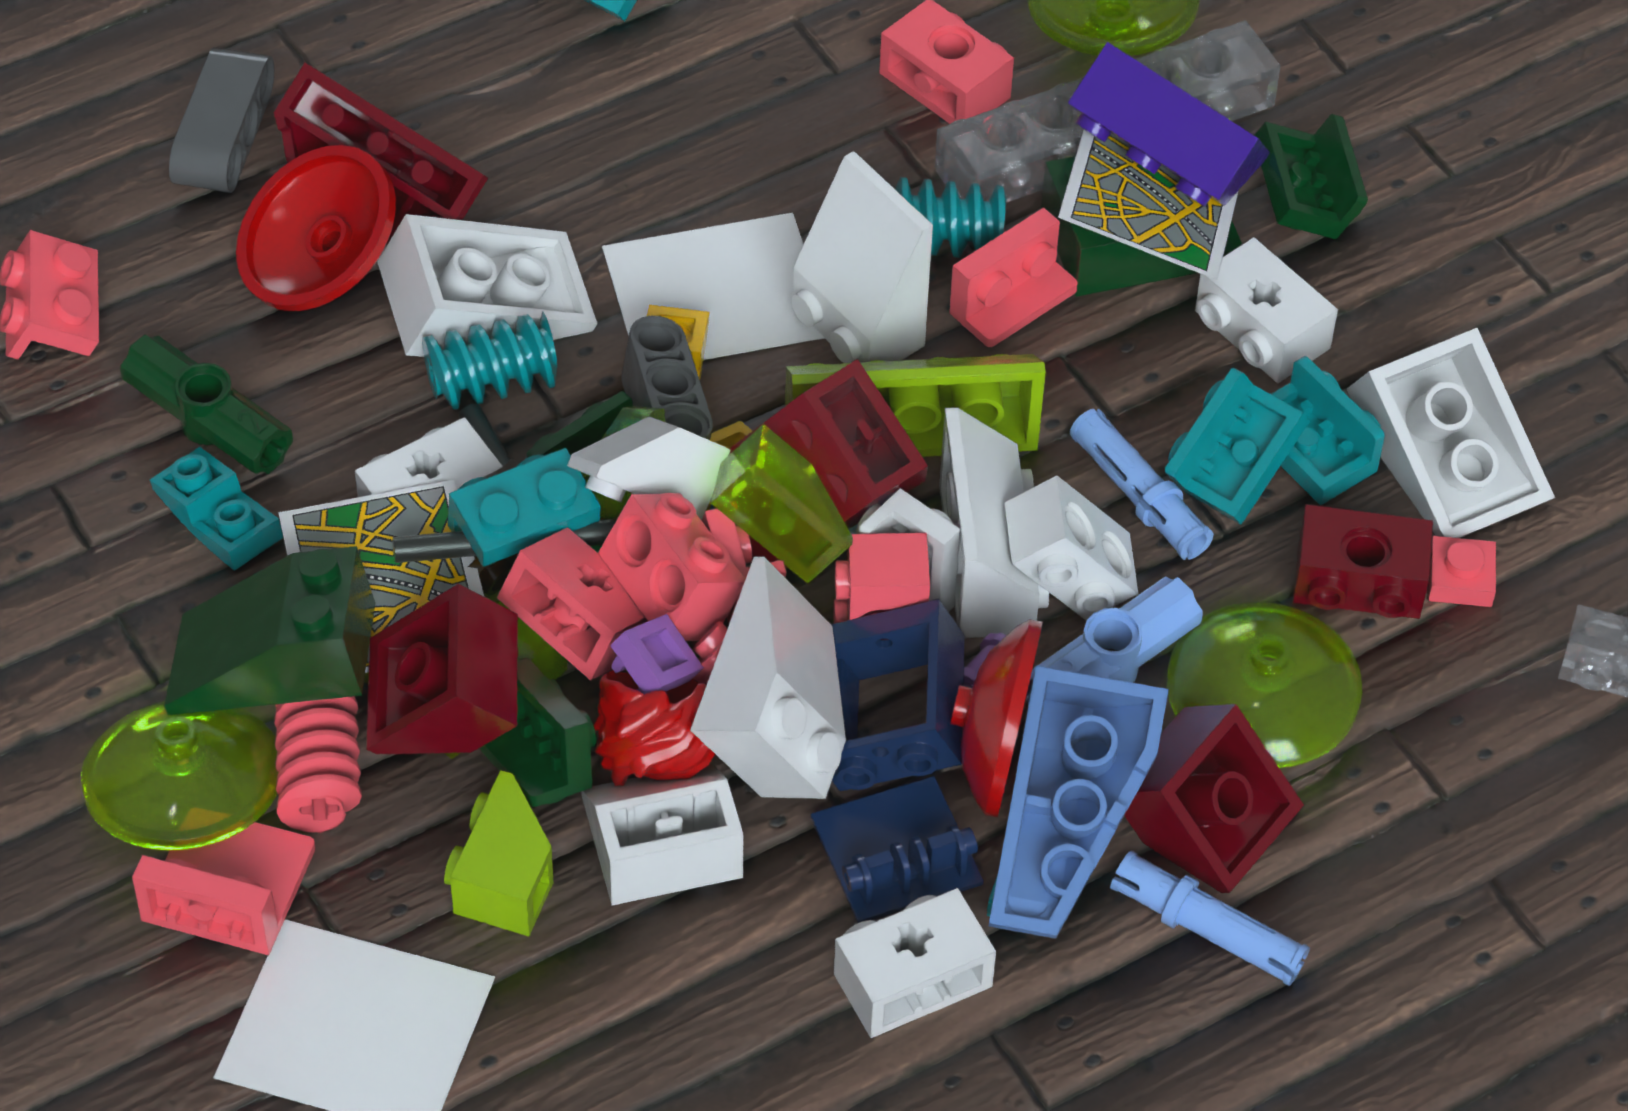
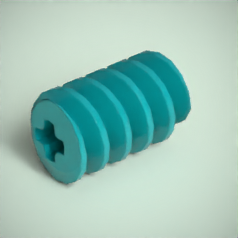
[895,177,1007,258]
[422,311,557,410]

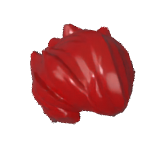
[593,670,715,786]

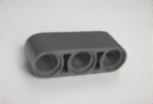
[169,47,275,193]
[621,316,713,440]

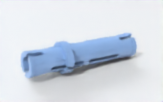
[1070,409,1214,560]
[1110,850,1310,986]

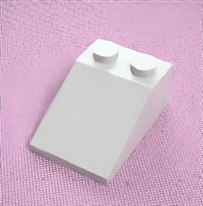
[791,151,933,363]
[377,214,597,357]
[1347,328,1555,538]
[690,557,846,799]

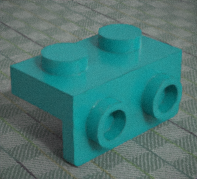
[1271,356,1385,506]
[1165,368,1310,525]
[448,448,601,567]

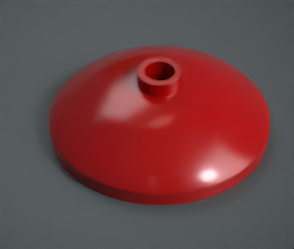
[236,145,396,311]
[950,619,1043,818]

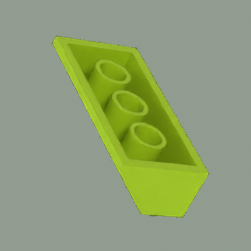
[785,354,1046,457]

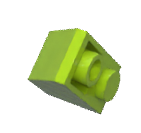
[444,770,554,937]

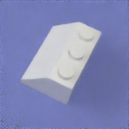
[939,408,1049,638]

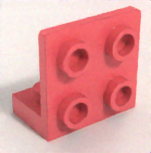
[132,806,316,956]

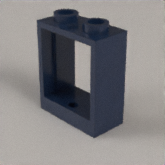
[831,599,965,792]

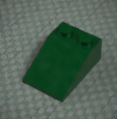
[1041,156,1243,297]
[164,546,375,715]

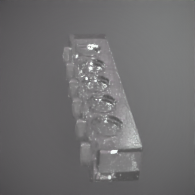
[935,20,1281,203]

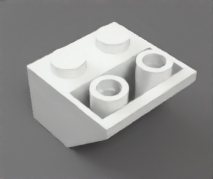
[581,762,743,905]

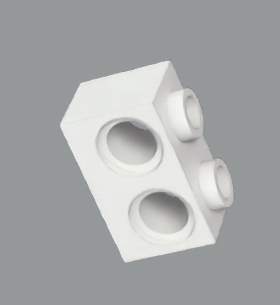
[1005,476,1139,620]

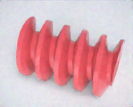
[274,696,362,833]

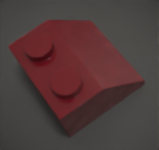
[366,583,518,754]
[1124,704,1304,893]

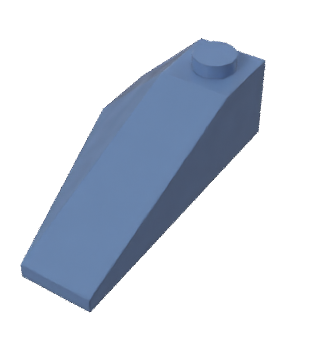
[989,666,1169,939]

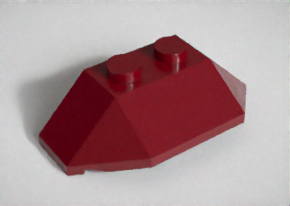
[274,62,488,253]

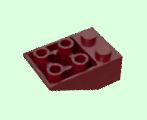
[710,359,928,569]

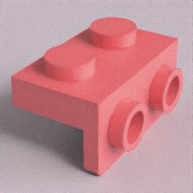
[0,230,99,360]

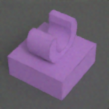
[610,614,704,694]

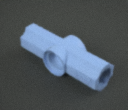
[1026,576,1203,706]

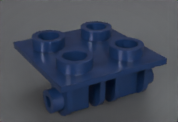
[810,776,984,923]

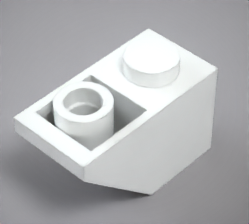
[567,417,731,520]

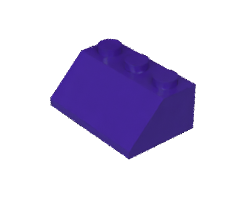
[1068,42,1270,207]

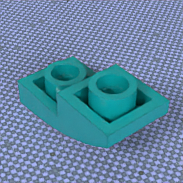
[150,447,284,571]

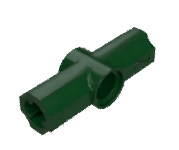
[120,334,293,475]

